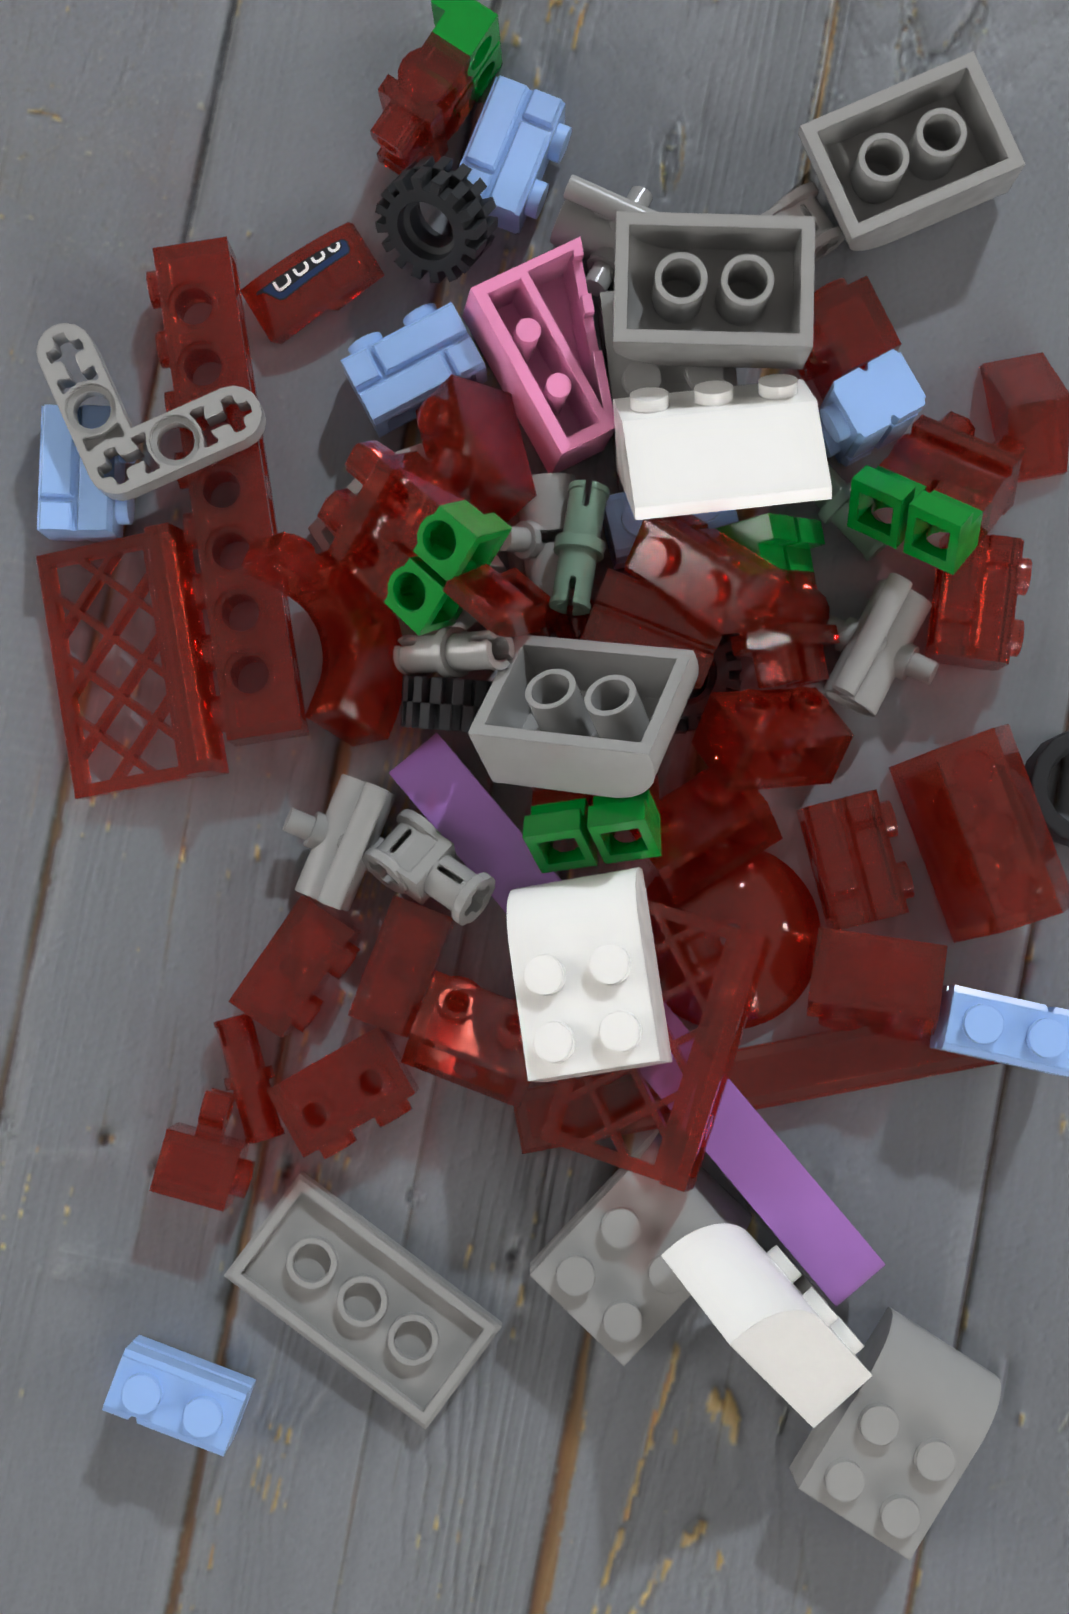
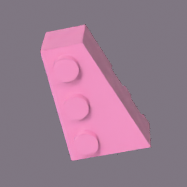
[462,236,615,473]

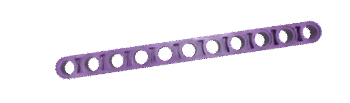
[389,733,885,1307]

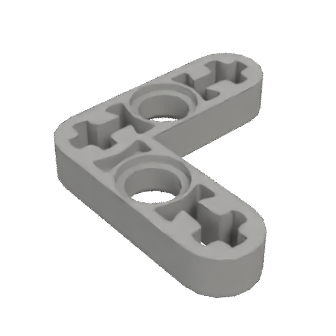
[36,323,266,501]

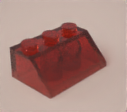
[889,724,1069,943]

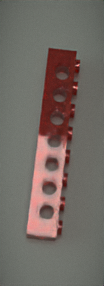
[146,236,309,747]

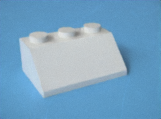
[613,374,832,520]

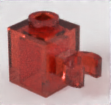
[149,1088,255,1212]

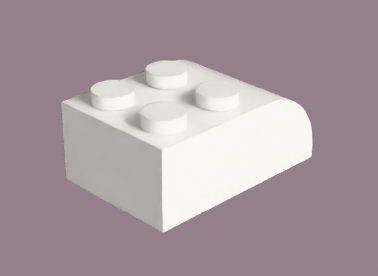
[507,867,673,1082]
[661,1223,873,1428]

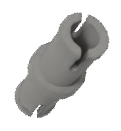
[393,626,515,678]

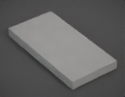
[224,1171,502,1429]

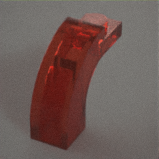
[242,531,404,747]

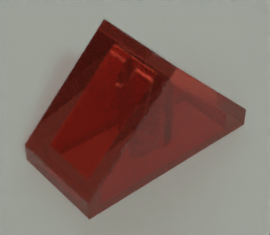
[980,352,1069,485]

